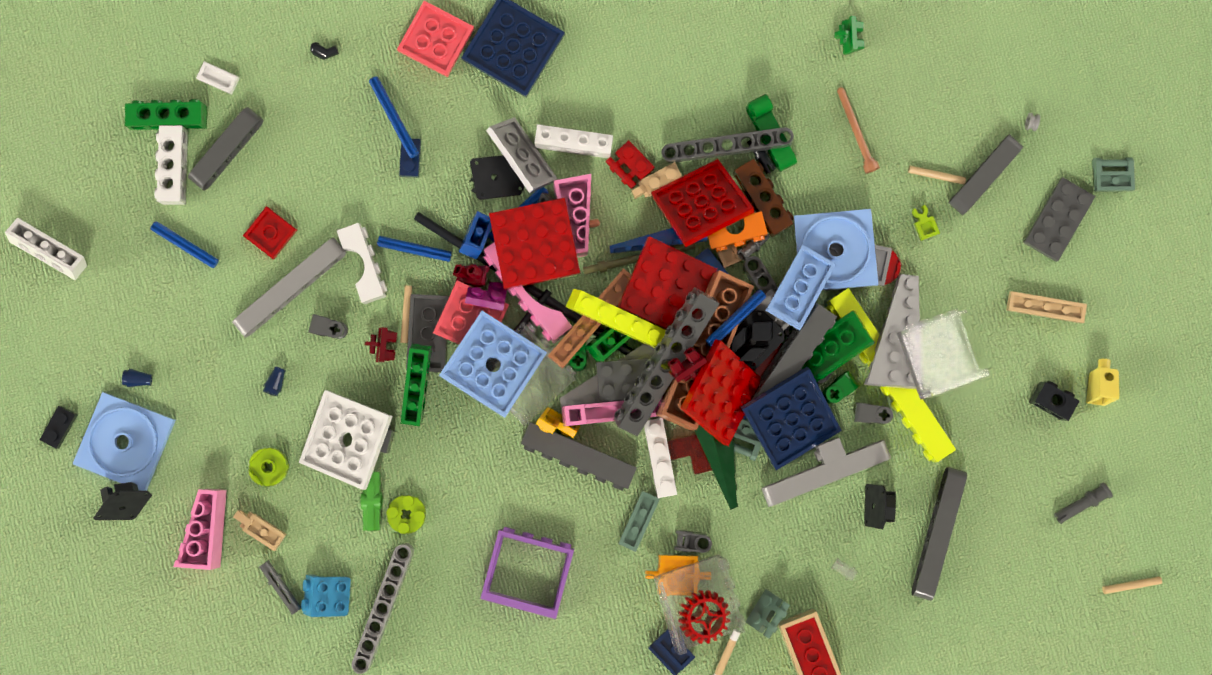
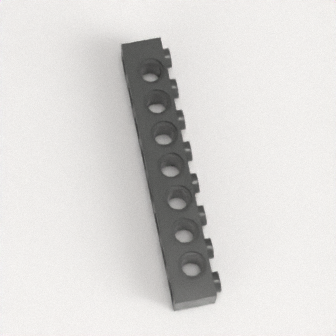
[613,287,720,436]

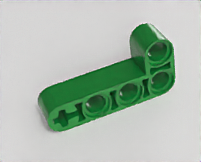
[746,94,797,172]

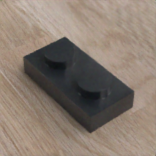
[40,406,78,449]

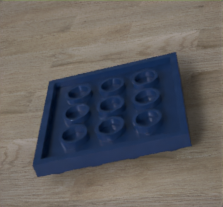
[461,0,565,98]
[741,367,842,470]

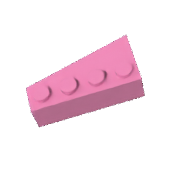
[553,174,591,258]
[173,489,227,570]

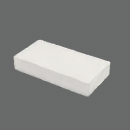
[196,61,240,95]

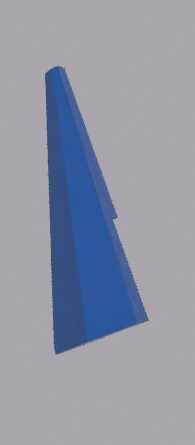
[609,228,708,254]

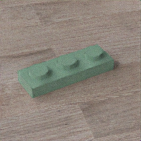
[618,491,660,552]

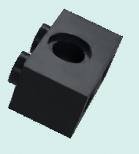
[1029,381,1079,421]

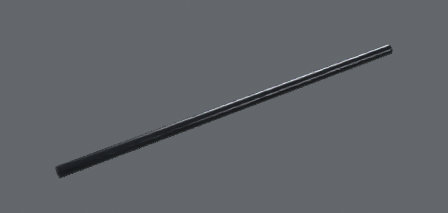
[414,212,634,355]

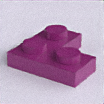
[465,281,507,311]

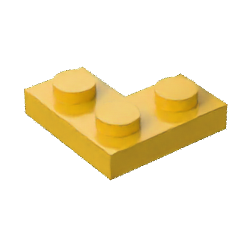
[536,407,580,438]

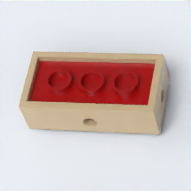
[778,609,841,675]

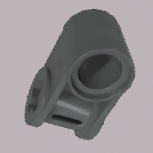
[308,314,348,339]
[854,402,893,424]
[674,530,712,553]

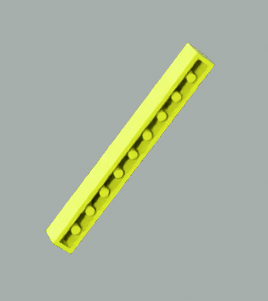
[826,288,956,462]

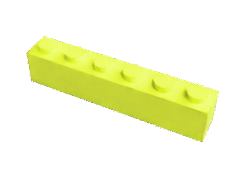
[566,289,678,348]

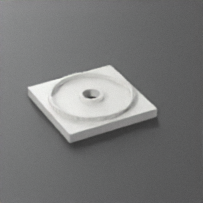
[299,390,393,490]

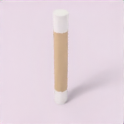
[714,629,741,675]

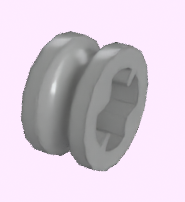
[1025,113,1040,131]

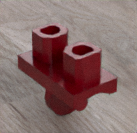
[453,264,490,287]
[364,327,397,363]
[668,347,707,383]

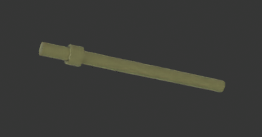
[583,243,695,275]

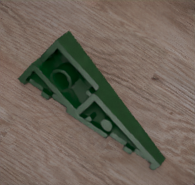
[694,425,738,510]

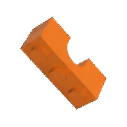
[708,211,768,253]

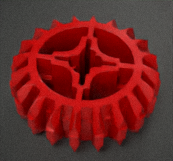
[678,590,731,644]

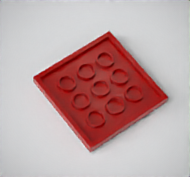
[651,159,755,247]
[489,198,581,290]
[618,236,717,331]
[680,339,760,446]

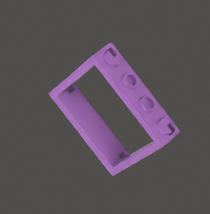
[480,527,574,619]

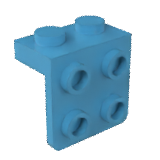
[301,575,351,617]

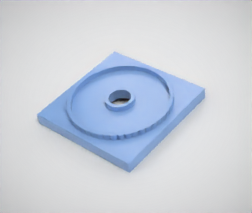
[794,209,879,290]
[439,311,547,418]
[73,392,176,491]

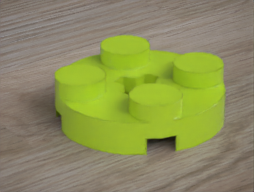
[248,448,289,486]
[386,495,426,534]

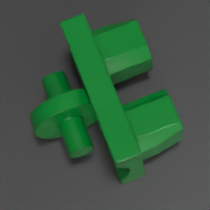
[834,16,865,55]

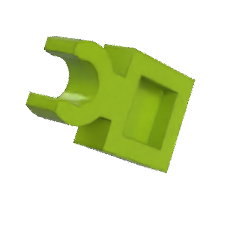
[912,205,940,241]

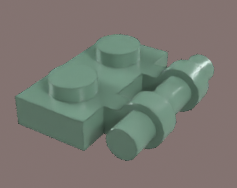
[745,589,790,639]

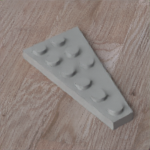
[864,274,921,389]

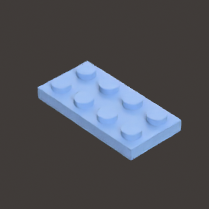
[765,245,836,330]

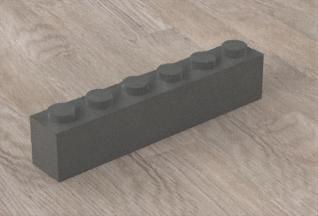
[751,302,837,400]
[521,422,637,491]

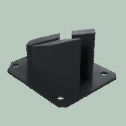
[469,155,525,200]
[730,310,784,370]
[93,482,152,520]
[864,484,896,530]

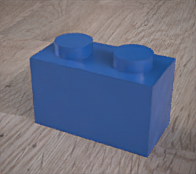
[459,211,492,259]

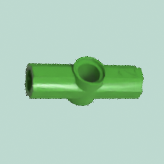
[361,472,383,531]

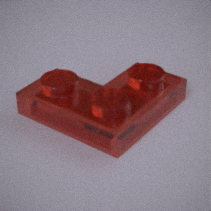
[667,435,713,475]

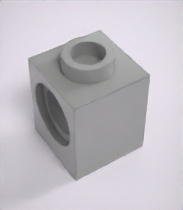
[814,438,847,464]

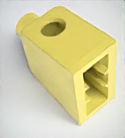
[1086,359,1119,406]

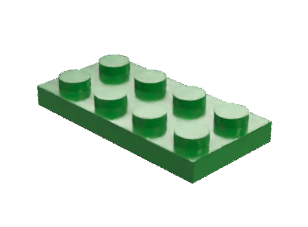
[802,311,875,382]

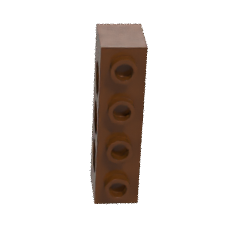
[733,159,794,238]

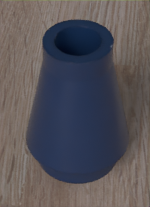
[263,367,286,397]
[122,368,153,387]

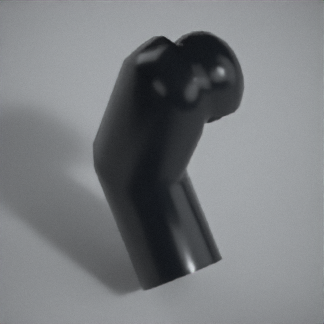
[310,42,339,60]

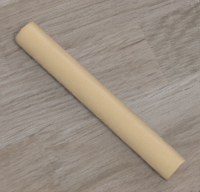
[908,165,966,185]
[400,285,412,343]
[1102,576,1162,594]

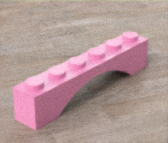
[483,242,573,344]
[561,396,663,426]

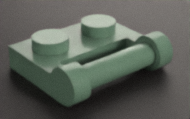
[1092,157,1135,192]
[734,419,761,461]

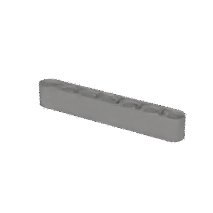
[232,238,347,337]
[761,440,891,507]
[352,543,414,674]

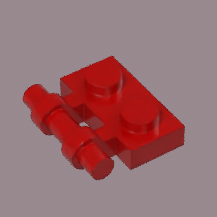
[606,140,655,189]

